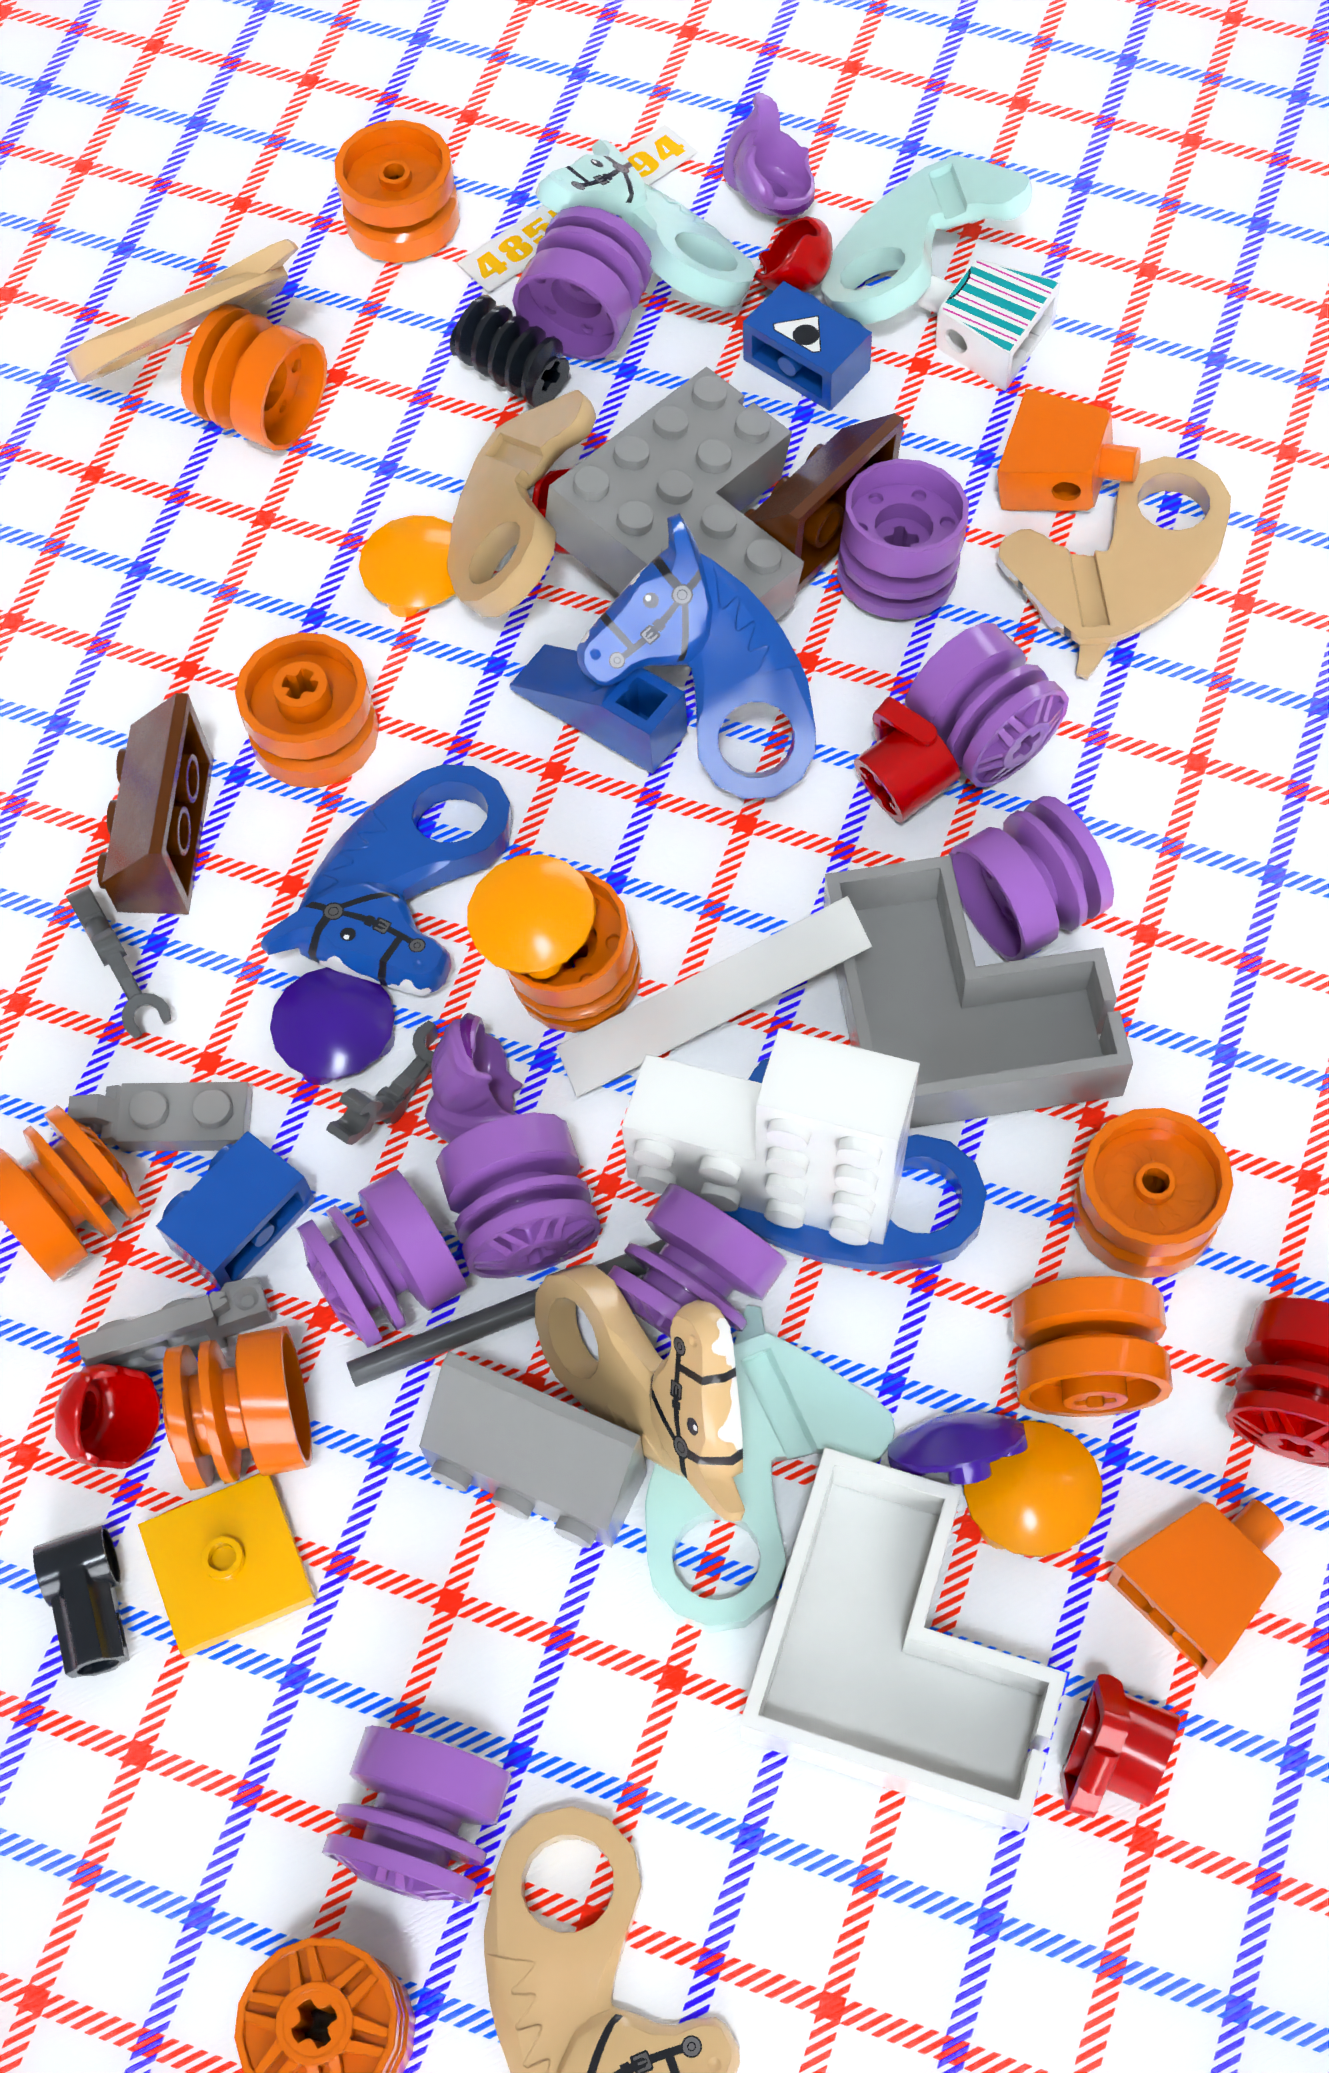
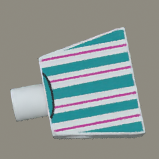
[918,259,1061,391]

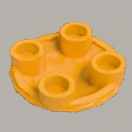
[358,515,455,617]
[467,854,596,979]
[963,1420,1103,1557]

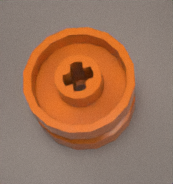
[334,120,460,263]
[235,632,380,788]
[1072,1108,1234,1278]
[1011,1276,1173,1417]

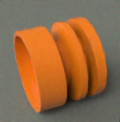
[181,304,327,451]
[505,870,642,1033]
[0,1105,144,1283]
[162,1326,312,1491]
[234,1938,416,2073]

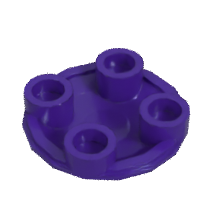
[270,967,395,1085]
[888,1412,1028,1485]

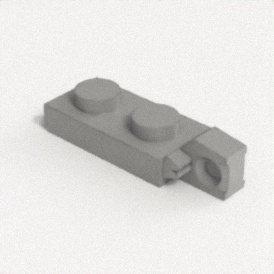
[67,1082,252,1152]
[77,1277,272,1374]

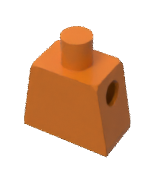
[997,389,1141,511]
[1107,1499,1284,1679]

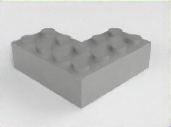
[545,366,804,620]
[824,855,1133,1128]

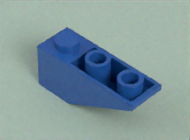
[509,644,688,774]

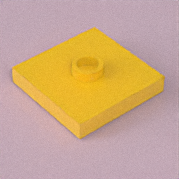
[138,1473,317,1658]

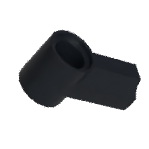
[33,1525,130,1679]

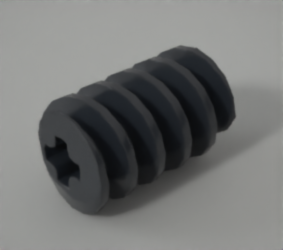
[450,295,570,408]

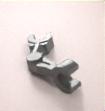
[66,885,171,1039]
[326,1020,438,1145]

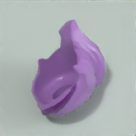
[722,92,815,219]
[424,1012,523,1143]

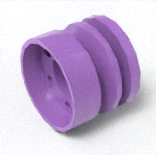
[512,205,653,361]
[837,459,969,619]
[904,623,1069,787]
[949,796,1114,961]
[436,1112,601,1279]
[296,1169,467,1348]
[608,1183,787,1339]
[321,1725,512,1904]

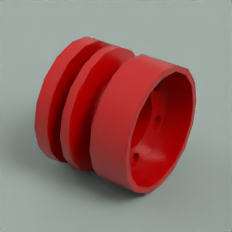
[1225,1297,1329,1468]

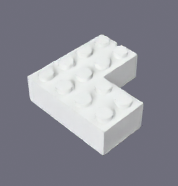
[622,1028,920,1245]
[739,1448,1067,1833]

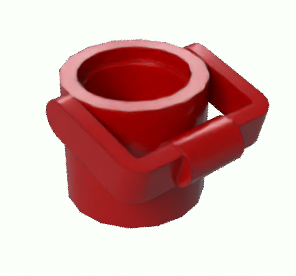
[854,697,961,823]
[1059,1674,1180,1818]

